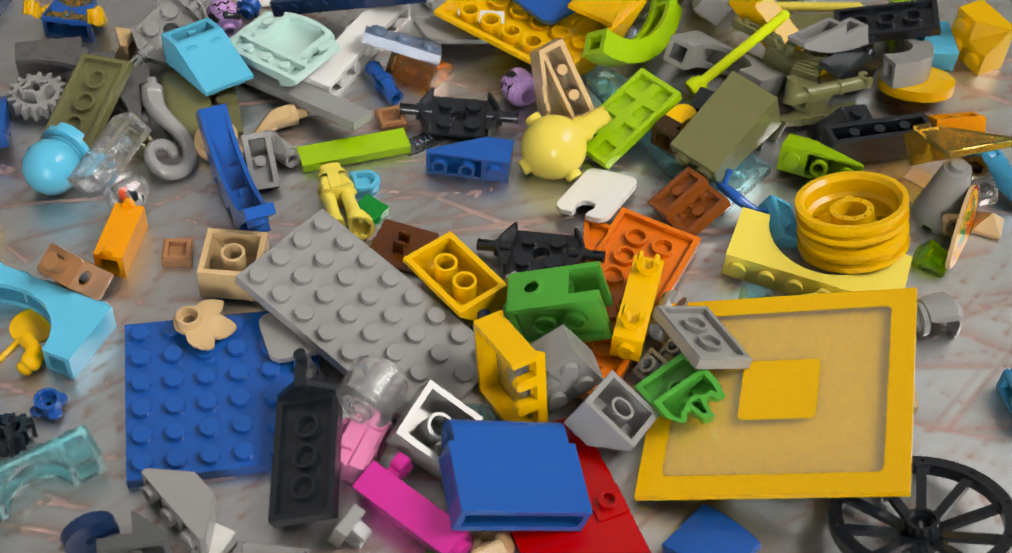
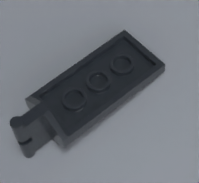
[268,348,344,528]

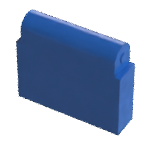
[439,419,593,531]

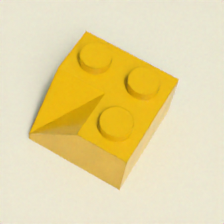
[951,0,1012,76]

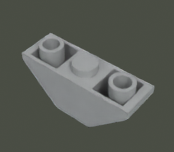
[141,468,218,553]

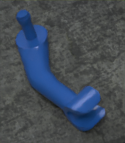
[716,168,769,213]

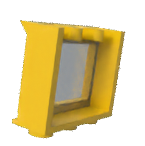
[473,310,548,422]

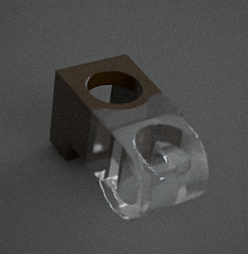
[962,155,999,207]

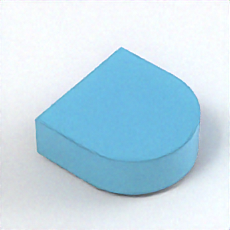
[349,170,380,199]

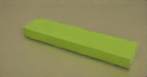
[296,128,411,173]

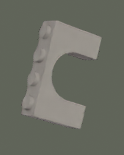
[663,30,786,96]

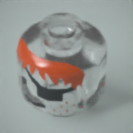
[104,171,150,209]

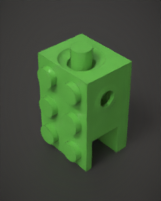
[503,261,613,344]

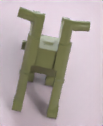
[731,16,874,141]

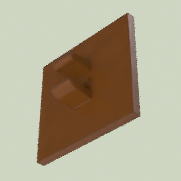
[370,219,439,277]

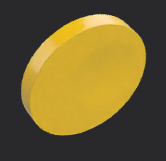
[877,67,956,103]

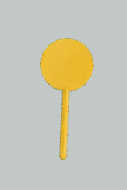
[0,309,51,363]

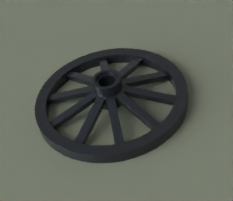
[828,456,1012,553]

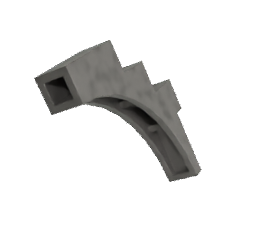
[15,36,156,132]

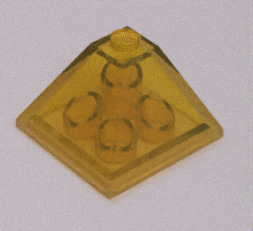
[904,123,1012,166]

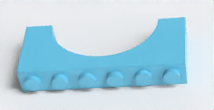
[0,262,117,380]

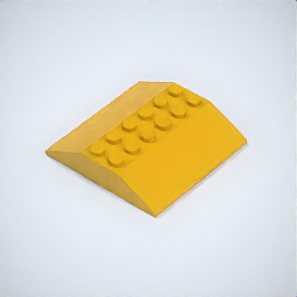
[434,0,647,75]

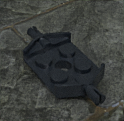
[399,88,519,139]
[476,222,606,274]

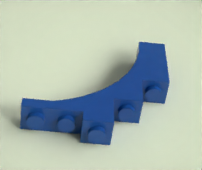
[195,103,276,232]

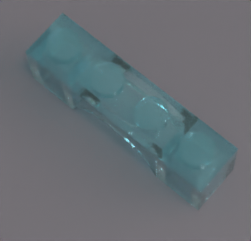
[0,424,106,522]

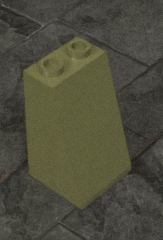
[671,71,781,184]

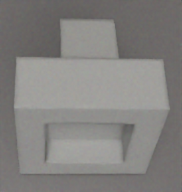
[327,503,372,550]

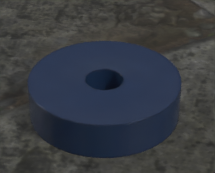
[60,511,120,553]

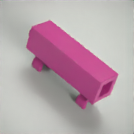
[352,452,473,553]

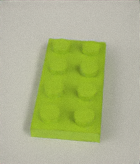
[586,68,682,170]

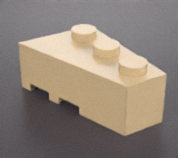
[530,38,595,119]

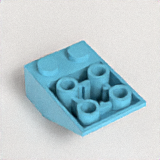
[161,18,254,96]

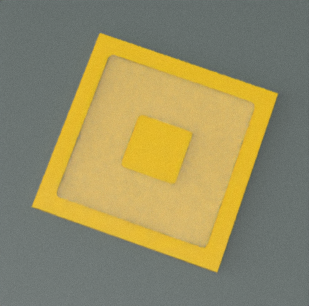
[634,287,918,501]

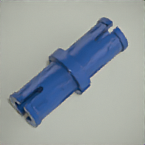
[365,60,404,105]

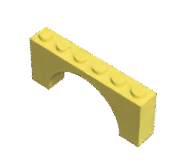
[721,207,913,295]

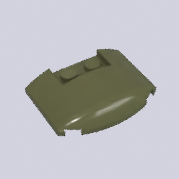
[158,68,244,144]

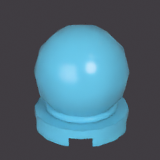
[21,122,97,195]

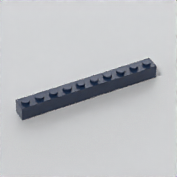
[270,0,427,17]

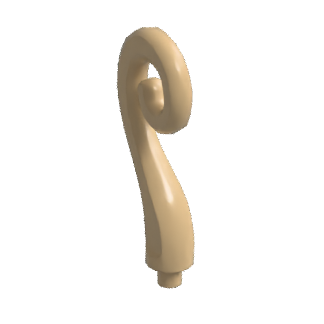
[193,103,308,162]

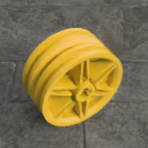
[795,171,910,274]

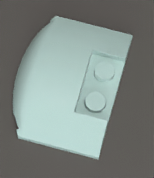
[229,11,341,87]

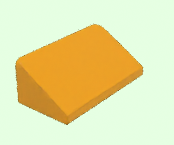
[927,111,986,140]

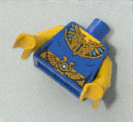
[22,0,108,43]

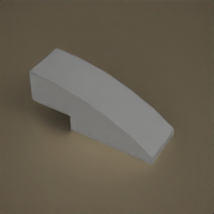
[788,17,869,53]

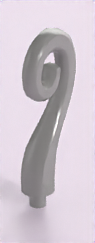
[141,77,198,180]

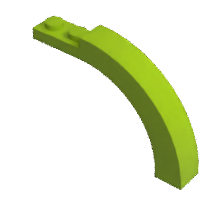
[582,0,683,67]

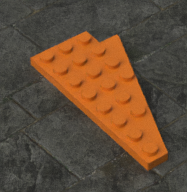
[577,207,701,400]

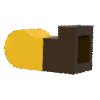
[650,104,696,155]

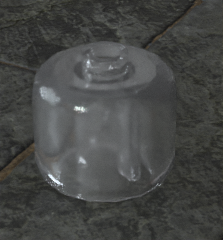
[336,355,409,428]

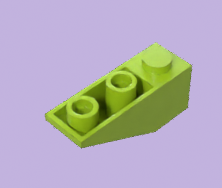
[776,134,864,179]

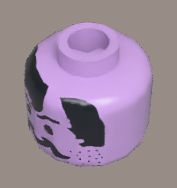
[206,0,243,37]
[500,67,536,107]

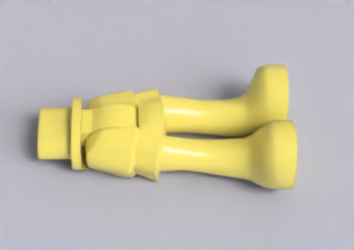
[317,162,375,240]

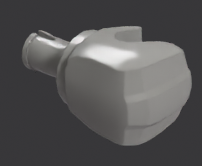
[916,292,964,337]

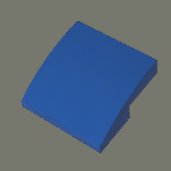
[662,503,762,553]

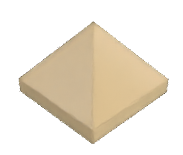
[971,211,1004,241]

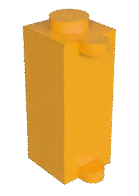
[93,198,148,278]

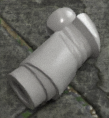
[263,130,300,167]

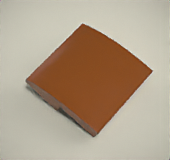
[648,166,731,236]

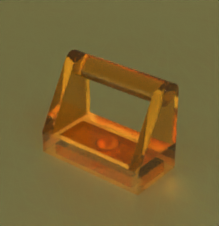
[385,51,455,92]

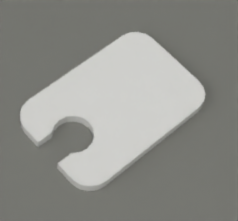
[557,168,637,223]

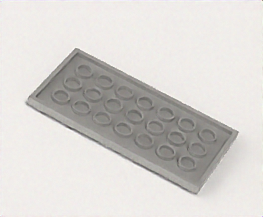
[235,208,478,420]

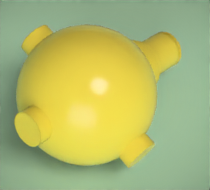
[517,105,611,184]

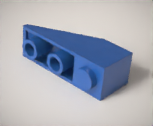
[426,137,514,183]

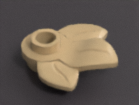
[173,299,237,350]

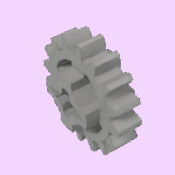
[6,72,66,121]

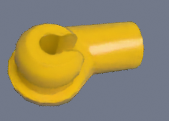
[16,332,44,376]

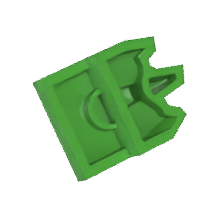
[634,353,726,425]

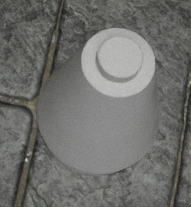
[911,158,972,236]

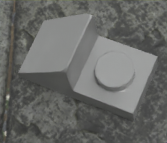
[241,131,280,191]

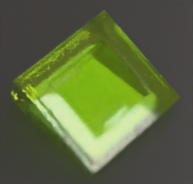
[911,239,948,278]

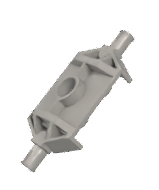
[130,0,208,68]

